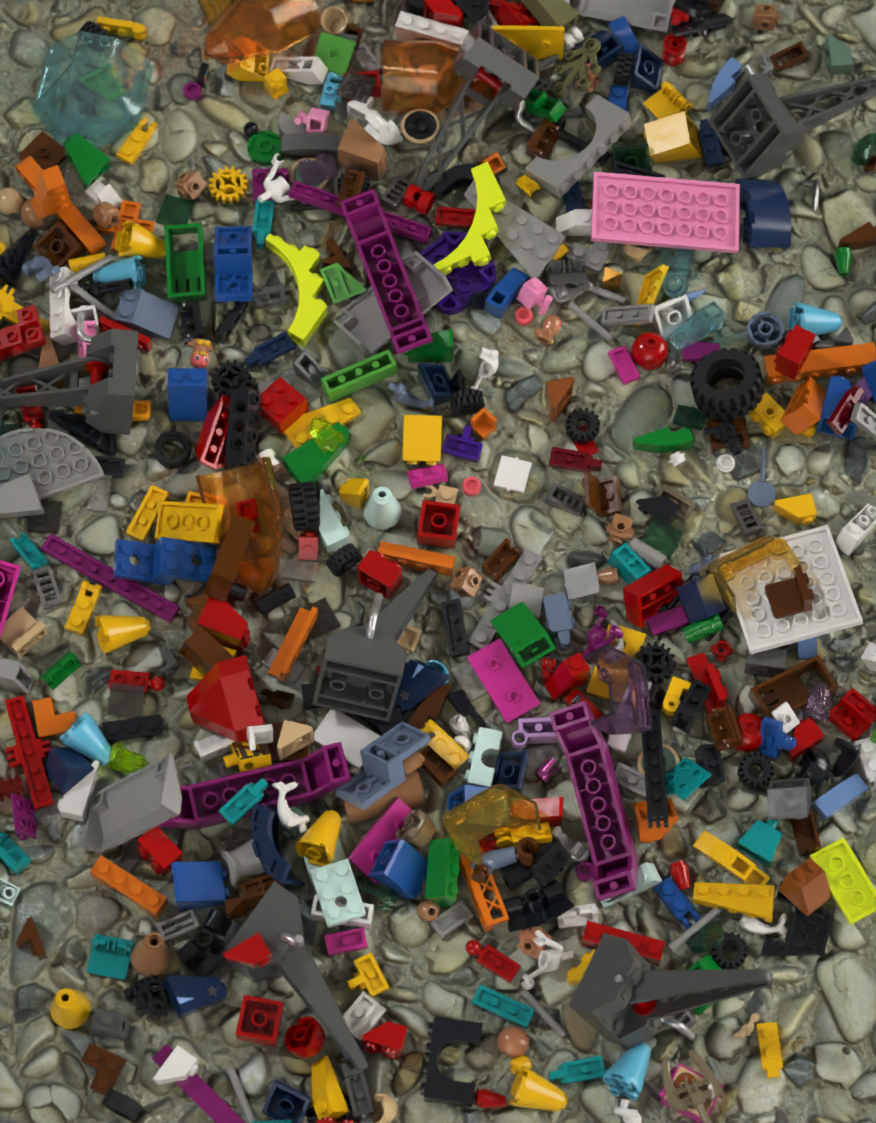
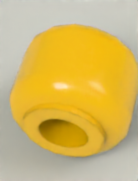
[510,1054,532,1075]

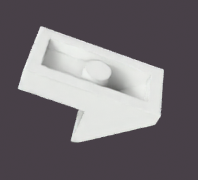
[347,97,382,125]
[85,179,122,210]

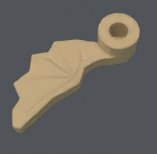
[733,1013,760,1039]

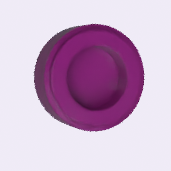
[183,82,202,101]
[575,861,594,882]

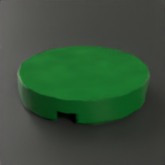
[247,130,283,165]

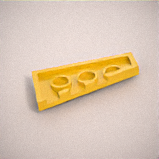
[284,398,361,449]
[693,882,775,923]

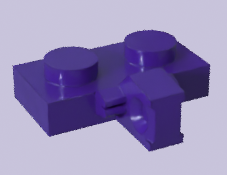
[441,425,483,463]

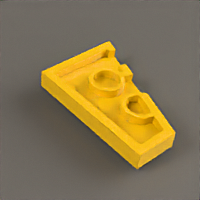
[634,264,669,327]

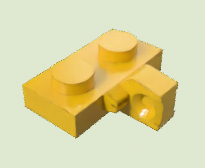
[346,952,389,998]

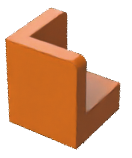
[470,408,497,440]

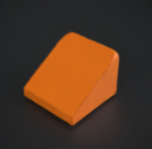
[479,152,506,174]

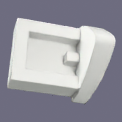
[247,724,273,751]

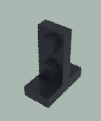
[671,679,712,734]

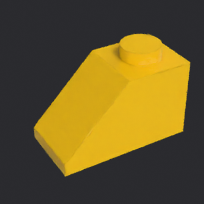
[339,478,369,510]
[772,493,817,525]

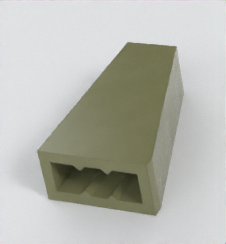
[521,0,580,32]

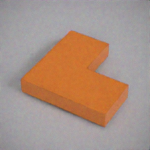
[32,697,76,739]

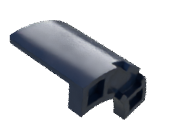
[735,179,791,248]
[250,804,305,886]

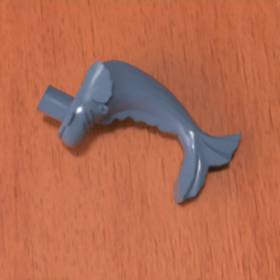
[22,255,61,282]
[388,382,437,415]

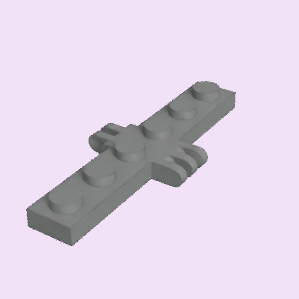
[468,549,542,650]

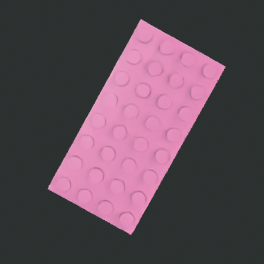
[591,172,740,253]

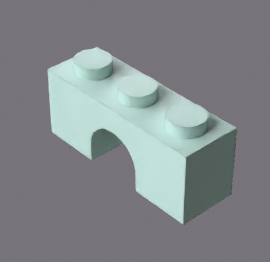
[464,727,502,788]

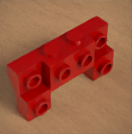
[0,305,46,361]

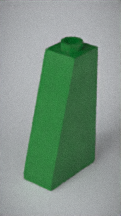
[282,421,350,484]

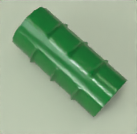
[682,613,725,644]

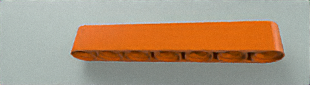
[15,155,107,255]

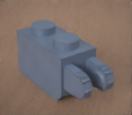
[542,593,575,651]

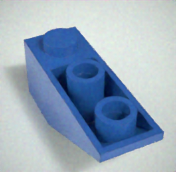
[485,267,530,319]

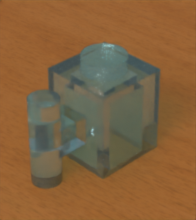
[660,248,693,278]

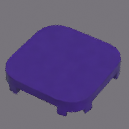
[420,230,496,315]

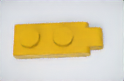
[756,1022,783,1079]

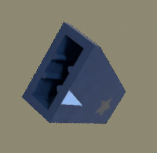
[394,659,450,712]
[163,975,227,1019]

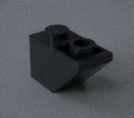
[635,496,682,526]

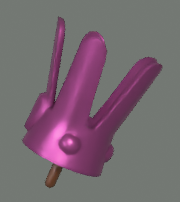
[534,754,563,783]

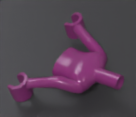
[582,605,623,661]

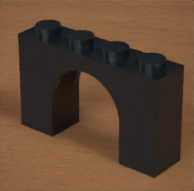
[420,1017,483,1108]

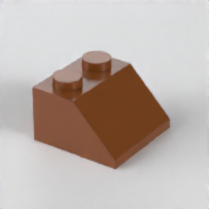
[778,858,832,917]

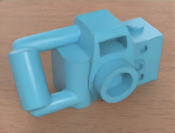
[320,72,344,111]

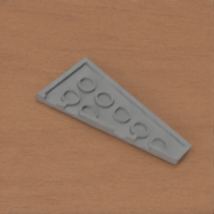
[464,180,566,279]

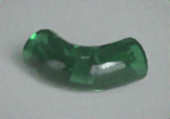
[851,132,876,165]

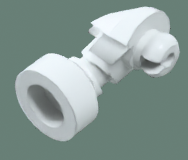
[449,714,472,753]

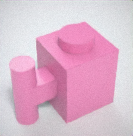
[294,107,330,133]
[516,277,553,316]

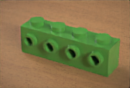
[321,349,397,403]

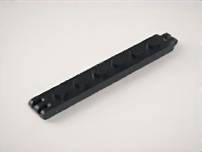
[640,703,669,828]

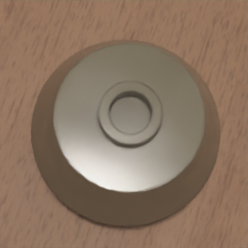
[396,810,436,849]

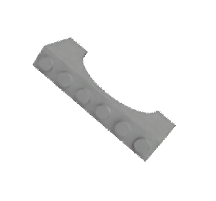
[525,95,632,198]

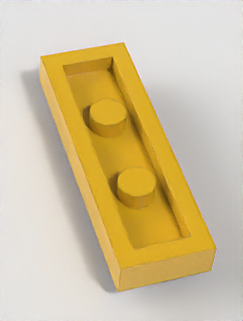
[126,485,169,543]

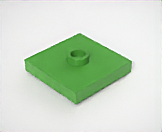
[314,31,356,76]

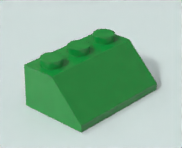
[425,838,461,908]

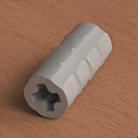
[628,537,667,570]

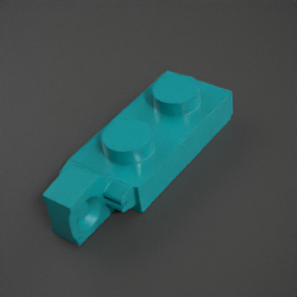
[252,200,275,249]
[219,778,268,827]
[548,1055,606,1085]

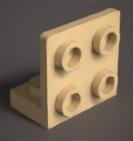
[0,607,48,659]

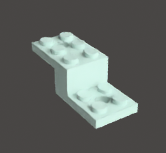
[303,836,366,928]

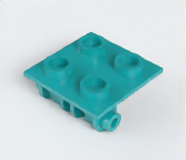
[665,757,712,801]
[86,934,135,980]

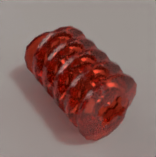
[0,772,26,802]

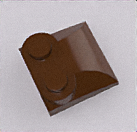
[33,221,83,268]

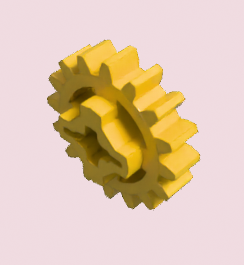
[209,166,248,205]

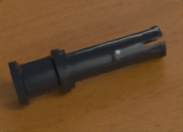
[557,129,611,167]
[80,278,134,298]

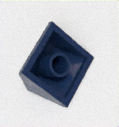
[630,43,664,92]
[417,363,456,406]
[676,573,726,623]
[45,747,94,794]
[491,751,529,797]
[261,1079,313,1123]

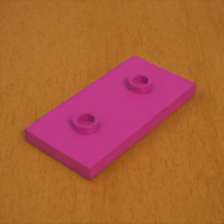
[466,639,540,724]
[347,797,412,884]

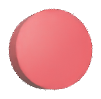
[514,306,533,326]
[462,476,481,497]

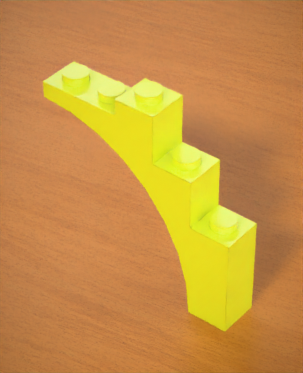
[434,162,507,275]
[265,233,328,347]

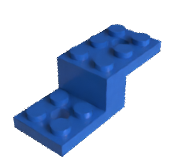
[214,226,253,303]
[113,537,216,586]

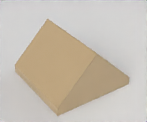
[277,720,315,761]

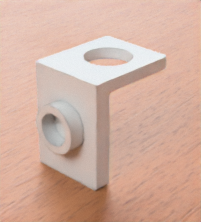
[70,305,100,333]
[771,702,800,734]

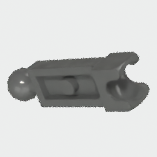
[341,1063,375,1123]

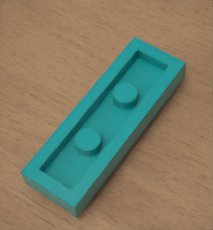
[471,984,535,1029]

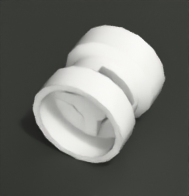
[564,26,584,51]
[256,449,282,475]

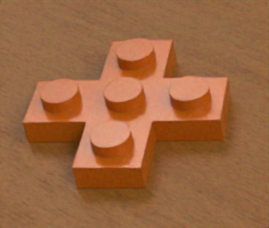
[97,200,155,253]

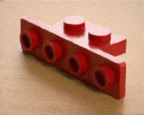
[686,653,728,714]

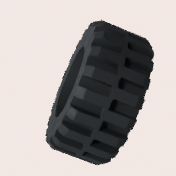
[690,348,764,420]

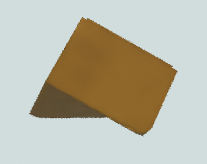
[602,267,622,291]

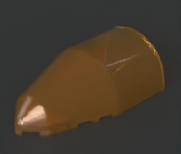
[203,0,319,64]
[382,39,498,112]
[196,457,284,594]

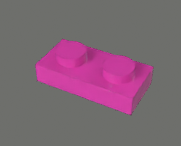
[407,463,448,489]
[324,927,368,957]

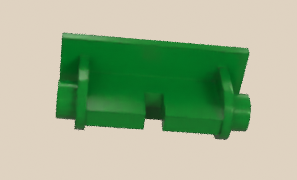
[40,651,82,690]

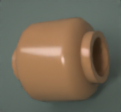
[93,201,120,229]

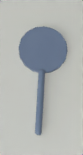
[747,448,776,508]

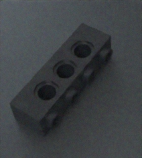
[225,388,260,466]

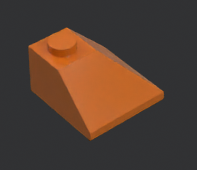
[632,798,678,843]

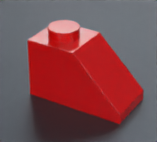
[788,717,825,762]
[223,932,273,968]

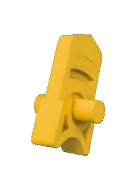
[516,175,541,197]

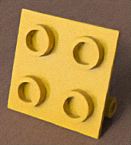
[643,81,694,120]

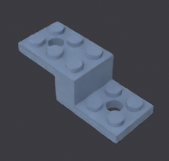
[335,721,431,810]

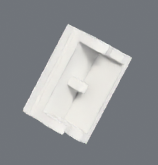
[193,733,234,763]

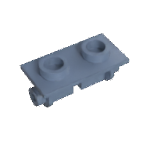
[684,554,720,580]

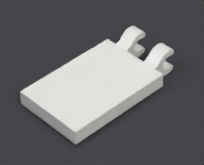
[314,709,380,770]

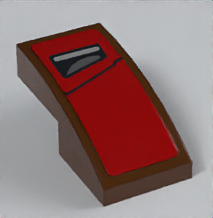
[562,686,605,723]

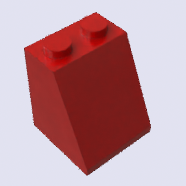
[197,596,251,653]

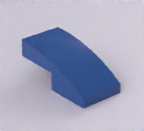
[608,16,638,54]

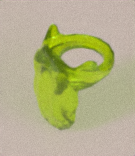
[310,418,346,454]
[105,742,147,773]

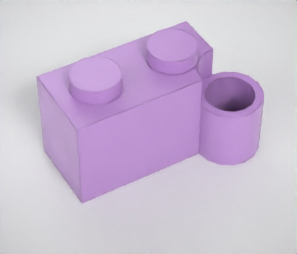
[511,717,558,750]

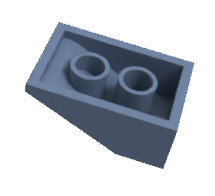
[114,288,180,341]

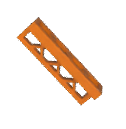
[377,541,456,577]
[268,607,318,682]
[459,847,509,932]

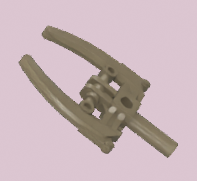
[662,1050,725,1123]

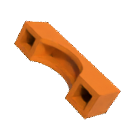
[90,855,169,920]

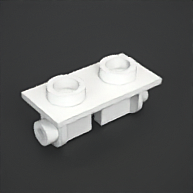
[557,903,599,929]

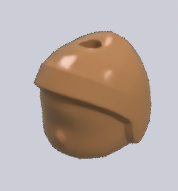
[417,901,440,922]

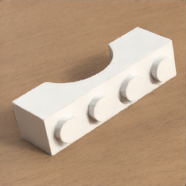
[395,11,469,54]
[49,266,78,346]

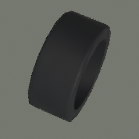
[154,431,191,469]
[101,1088,143,1122]

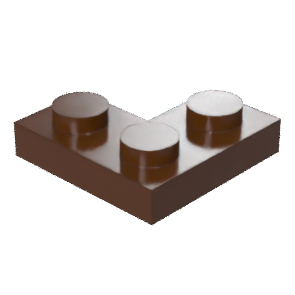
[81,1042,127,1096]

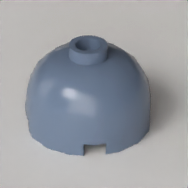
[746,312,784,350]

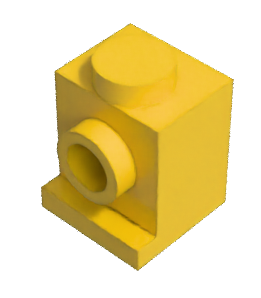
[263,68,289,100]

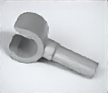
[761,53,773,76]

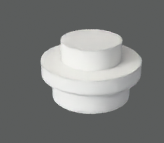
[668,451,686,467]
[716,454,735,473]

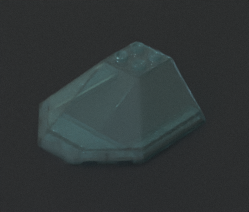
[32,31,154,150]

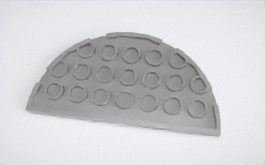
[0,427,105,500]

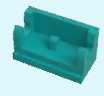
[9,532,50,572]
[607,543,651,585]
[0,831,33,876]

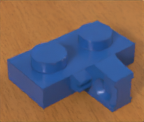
[759,716,797,759]

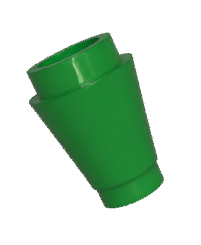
[834,247,853,276]

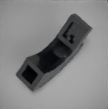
[435,164,500,201]

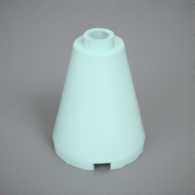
[364,487,402,530]

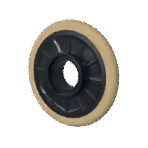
[401,109,440,144]

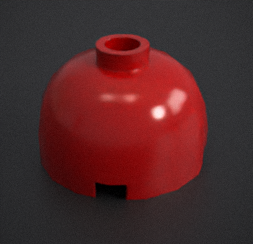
[631,332,668,370]
[736,713,762,753]
[284,1016,326,1058]

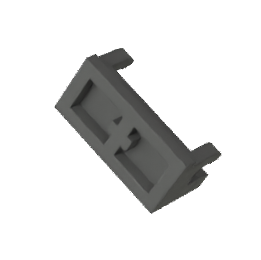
[744,648,787,677]

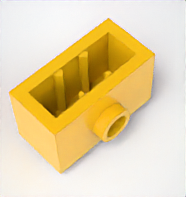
[749,392,787,439]

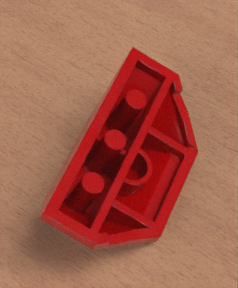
[195,395,230,470]

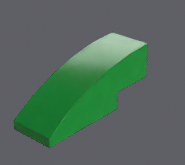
[524,89,567,123]
[632,427,694,453]

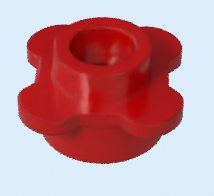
[710,639,734,662]

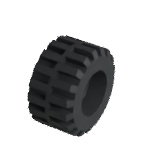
[288,481,320,531]

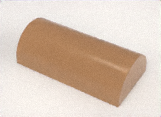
[342,769,425,825]

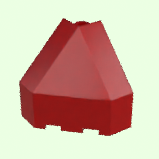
[186,655,266,743]

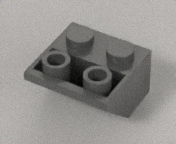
[767,778,813,821]

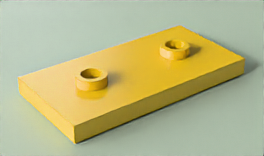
[492,25,565,60]
[155,501,224,544]
[586,624,646,705]

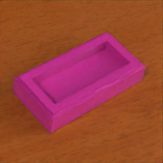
[608,345,641,386]

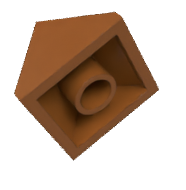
[544,376,575,423]

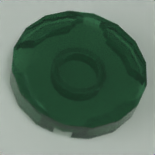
[685,921,725,953]

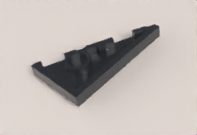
[0,229,38,286]
[48,411,114,456]

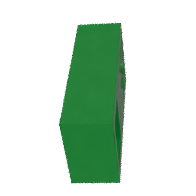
[164,223,208,303]

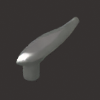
[804,179,820,211]
[813,340,837,350]
[666,346,682,377]

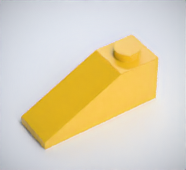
[311,1055,349,1121]

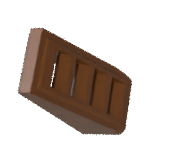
[769,41,810,73]

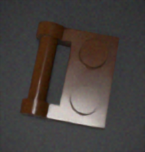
[707,417,749,452]

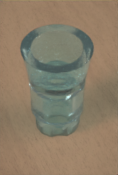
[662,271,689,298]

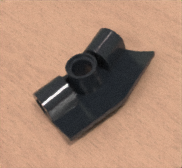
[671,13,734,38]
[499,835,563,891]
[503,879,575,932]
[176,909,242,977]

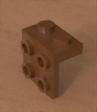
[582,471,622,518]
[765,566,815,619]

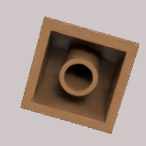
[337,119,387,181]

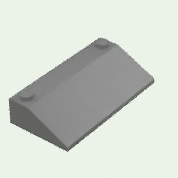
[569,0,677,33]
[331,251,453,359]
[82,754,182,855]

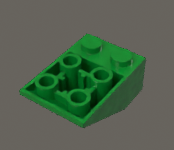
[490,601,556,670]

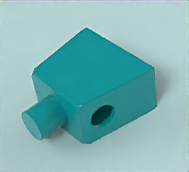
[736,820,782,867]

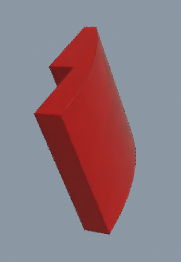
[825,687,876,742]

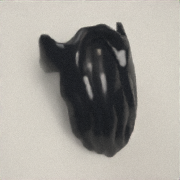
[832,738,861,777]

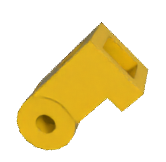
[662,676,691,716]

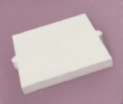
[493,455,532,494]

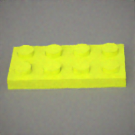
[809,837,876,925]

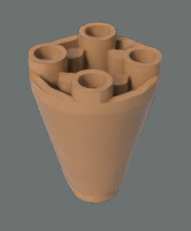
[130,932,171,978]

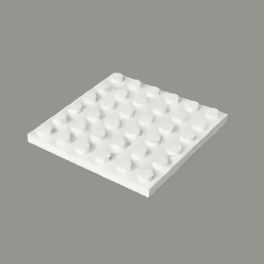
[718,525,863,655]

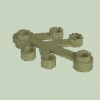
[552,37,601,98]

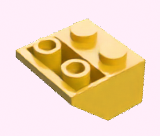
[227,36,270,81]

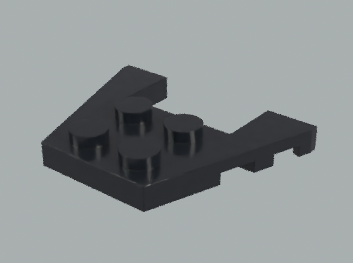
[760,881,834,957]

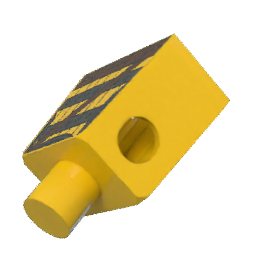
[223,741,272,773]

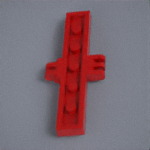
[4,695,55,810]

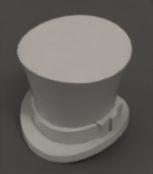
[219,839,265,887]

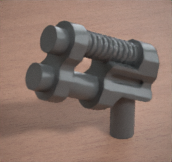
[252,282,290,309]

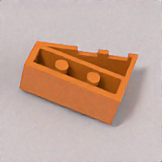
[31,165,72,219]
[780,377,826,435]

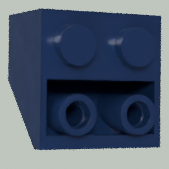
[573,30,624,72]

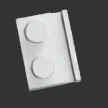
[343,991,386,1042]

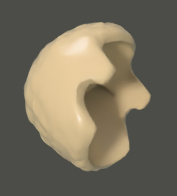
[369,1093,397,1123]

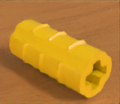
[68,252,105,273]

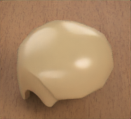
[320,6,348,36]
[0,188,24,216]

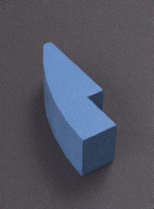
[707,57,742,112]
[812,773,869,821]

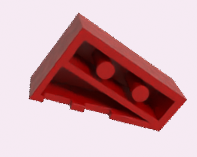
[623,564,683,629]

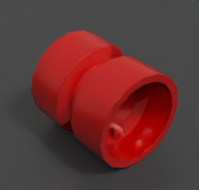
[661,33,687,66]
[402,184,436,216]

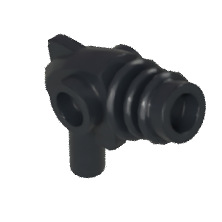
[703,420,743,456]

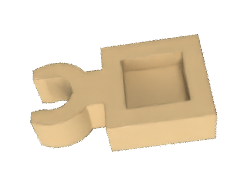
[423,485,458,504]

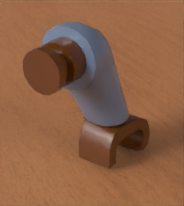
[471,837,540,883]

